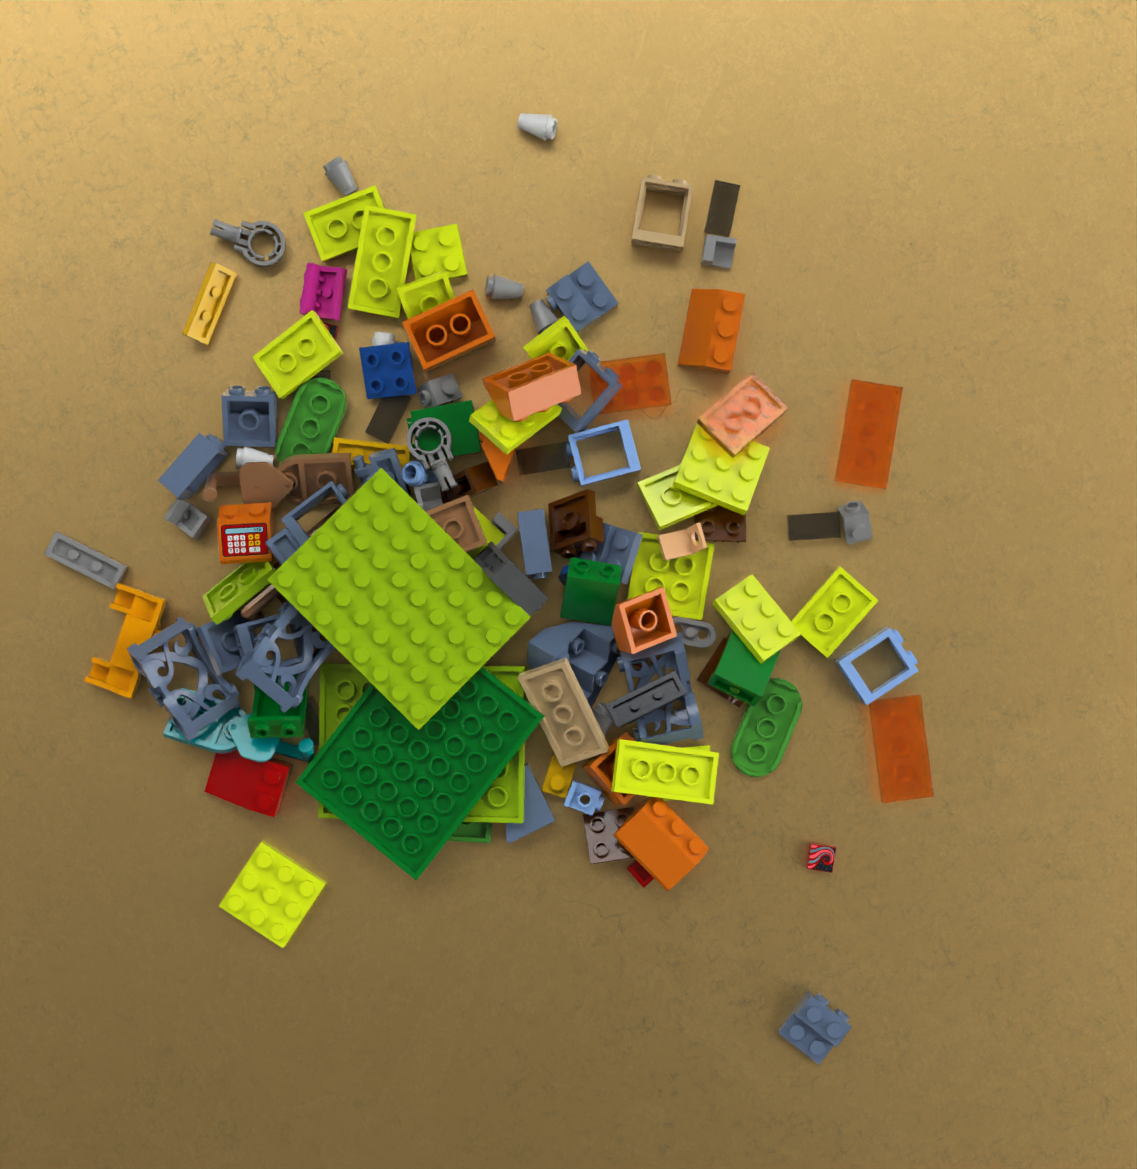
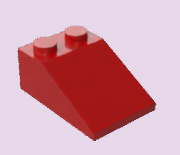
[204,749,294,817]

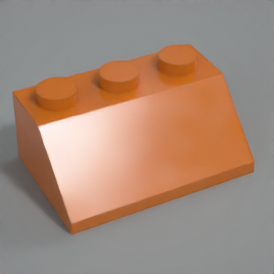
[402,289,496,373]
[678,289,745,374]
[482,352,581,422]
[613,797,709,891]

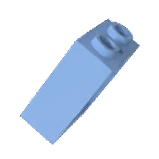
[564,419,641,486]
[835,627,919,705]

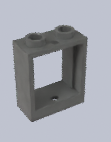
[473,541,548,616]

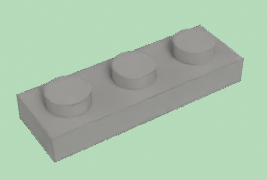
[44,531,128,589]

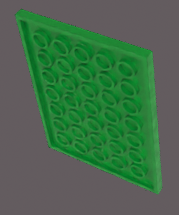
[295,666,545,880]

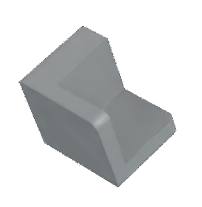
[701,234,737,269]
[413,482,443,511]
[491,512,518,550]

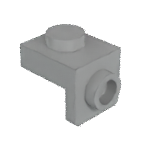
[418,373,463,408]
[164,498,213,540]
[838,501,873,545]

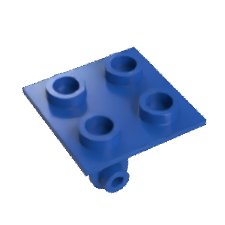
[359,341,417,399]

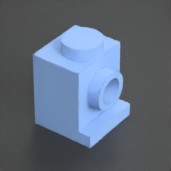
[563,778,605,816]

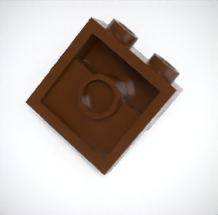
[548,489,604,559]

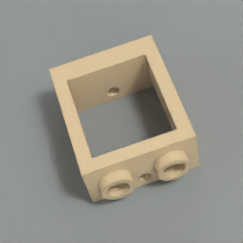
[631,175,693,252]

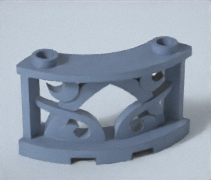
[235,600,337,713]
[127,617,240,741]
[617,632,704,745]

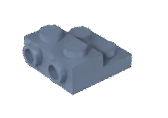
[545,261,618,334]
[221,385,278,447]
[576,523,643,585]
[777,991,852,1064]

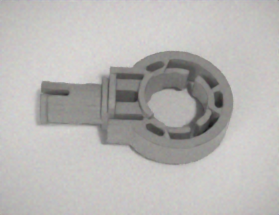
[210,219,285,267]
[407,417,457,491]

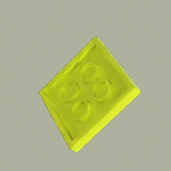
[672,419,770,516]
[627,532,715,620]
[219,840,327,948]

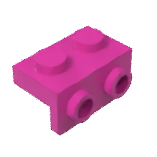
[299,263,347,321]

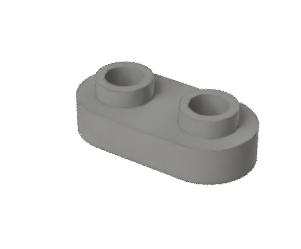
[672,617,716,648]

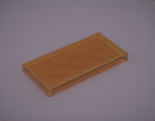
[835,379,903,489]
[869,694,934,803]

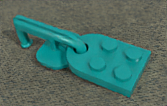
[163,687,314,763]

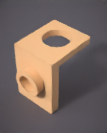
[657,523,707,561]

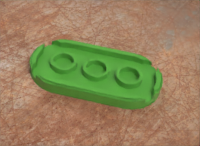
[275,378,347,463]
[731,678,802,777]

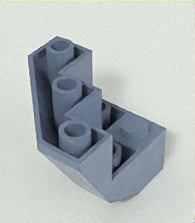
[527,622,620,709]

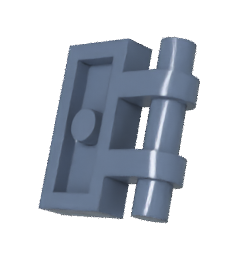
[353,448,411,496]

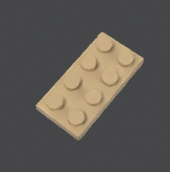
[518,657,609,767]

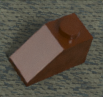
[439,461,498,504]

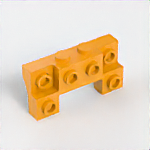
[84,583,167,699]

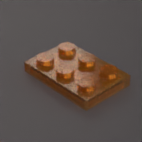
[588,353,672,415]
[697,372,789,458]

